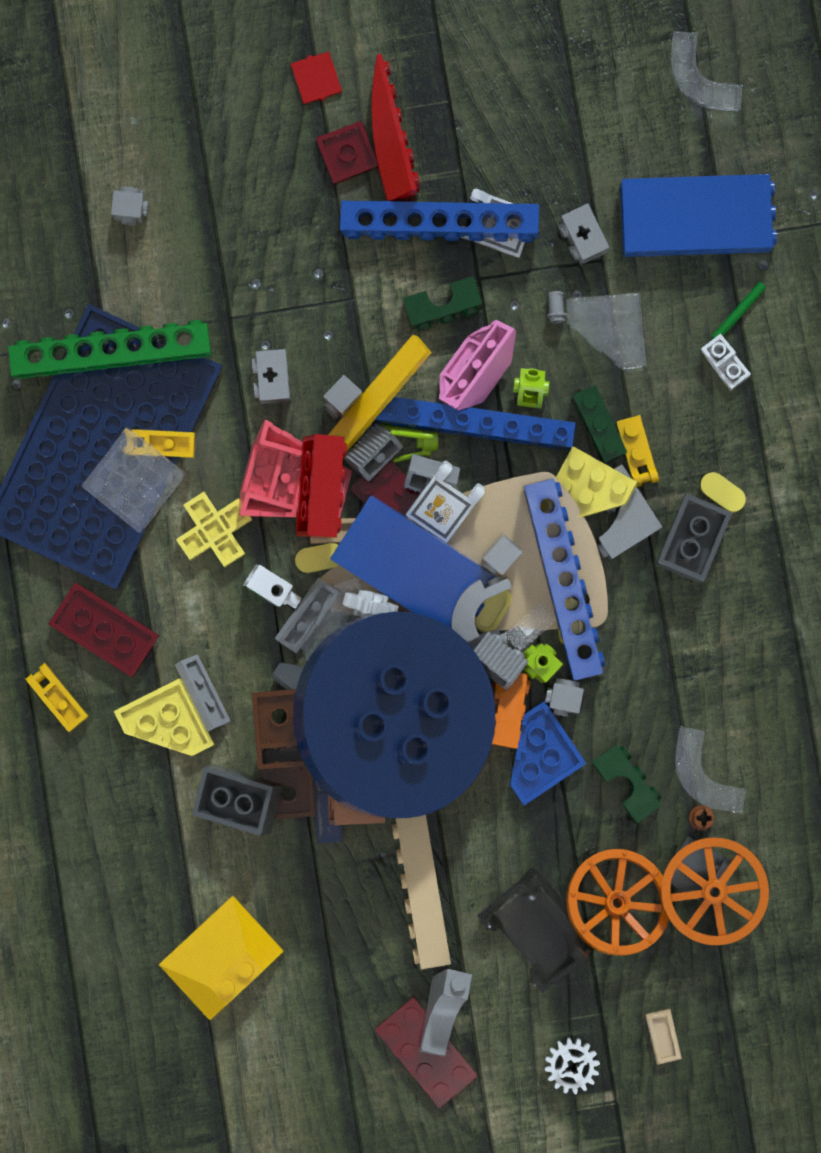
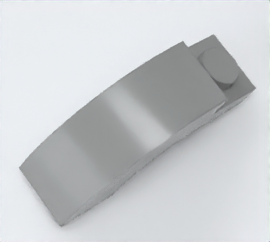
[452,575,512,642]

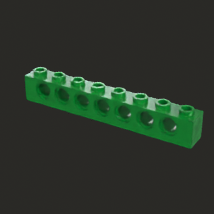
[8,320,212,379]

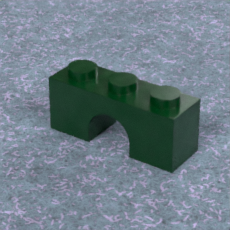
[403,276,483,332]
[571,385,627,464]
[591,744,662,823]

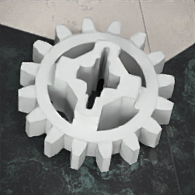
[343,590,399,617]
[544,1038,600,1094]

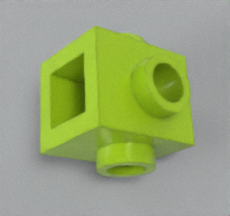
[513,368,549,408]
[523,643,563,683]

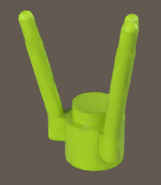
[380,424,438,463]

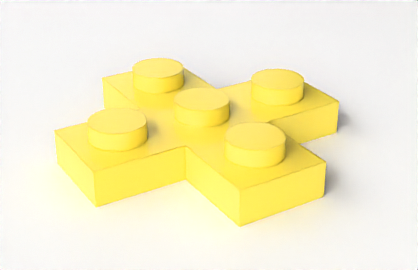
[176,492,252,568]

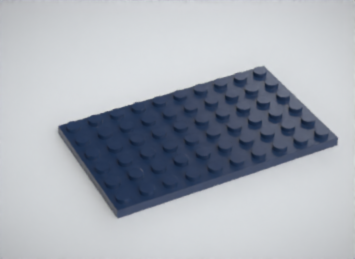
[0,304,223,590]

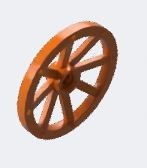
[661,837,769,945]
[566,849,669,956]

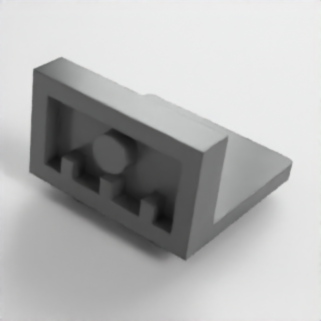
[671,837,732,902]

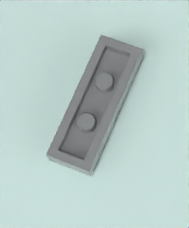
[275,577,340,654]
[175,654,230,732]

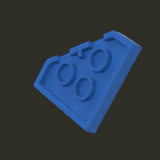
[510,701,587,805]

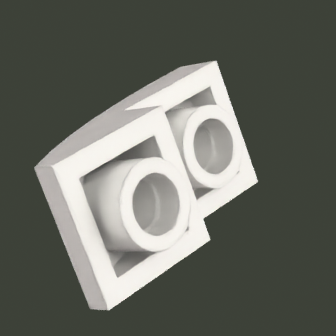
[701,334,751,391]

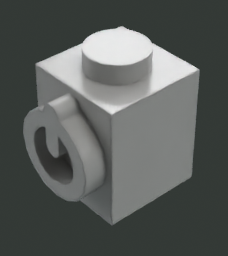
[111,187,149,226]
[545,678,584,717]

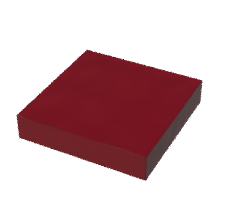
[316,121,379,185]

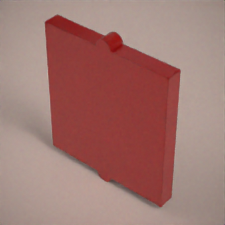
[291,51,342,105]

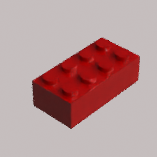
[296,434,347,539]

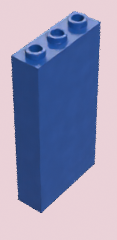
[620,174,777,257]
[330,494,496,629]

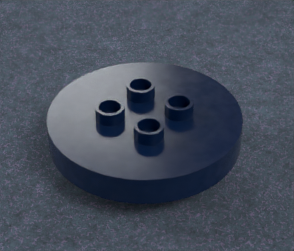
[293,612,495,818]

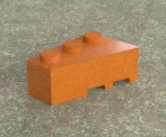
[492,673,530,749]

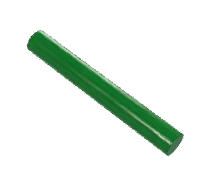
[711,282,766,339]

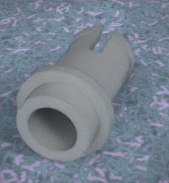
[547,291,567,324]

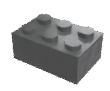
[655,493,732,584]
[192,765,283,836]

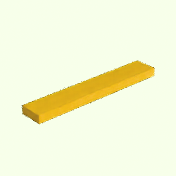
[328,335,432,452]

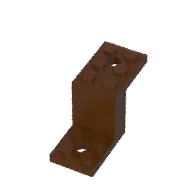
[252,689,316,819]

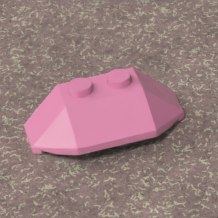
[439,320,516,410]

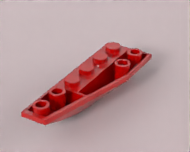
[372,54,420,202]

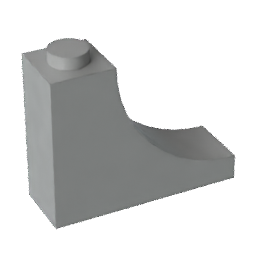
[597,464,662,561]
[419,969,472,1057]

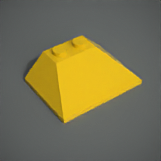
[159,896,284,1020]

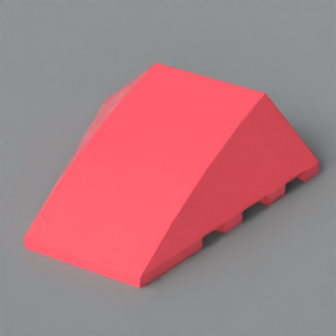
[239,419,352,518]

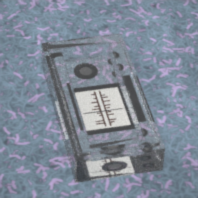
[505,601,557,652]

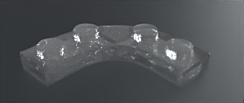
[670,31,743,112]
[675,727,746,814]

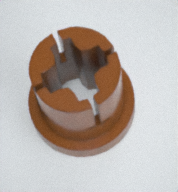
[689,805,714,831]

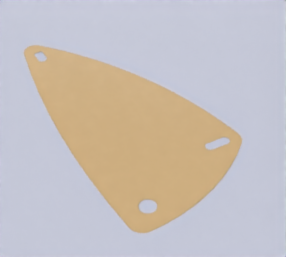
[309,472,608,630]

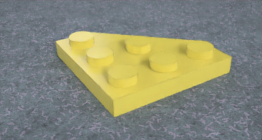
[540,447,639,518]
[114,678,215,756]

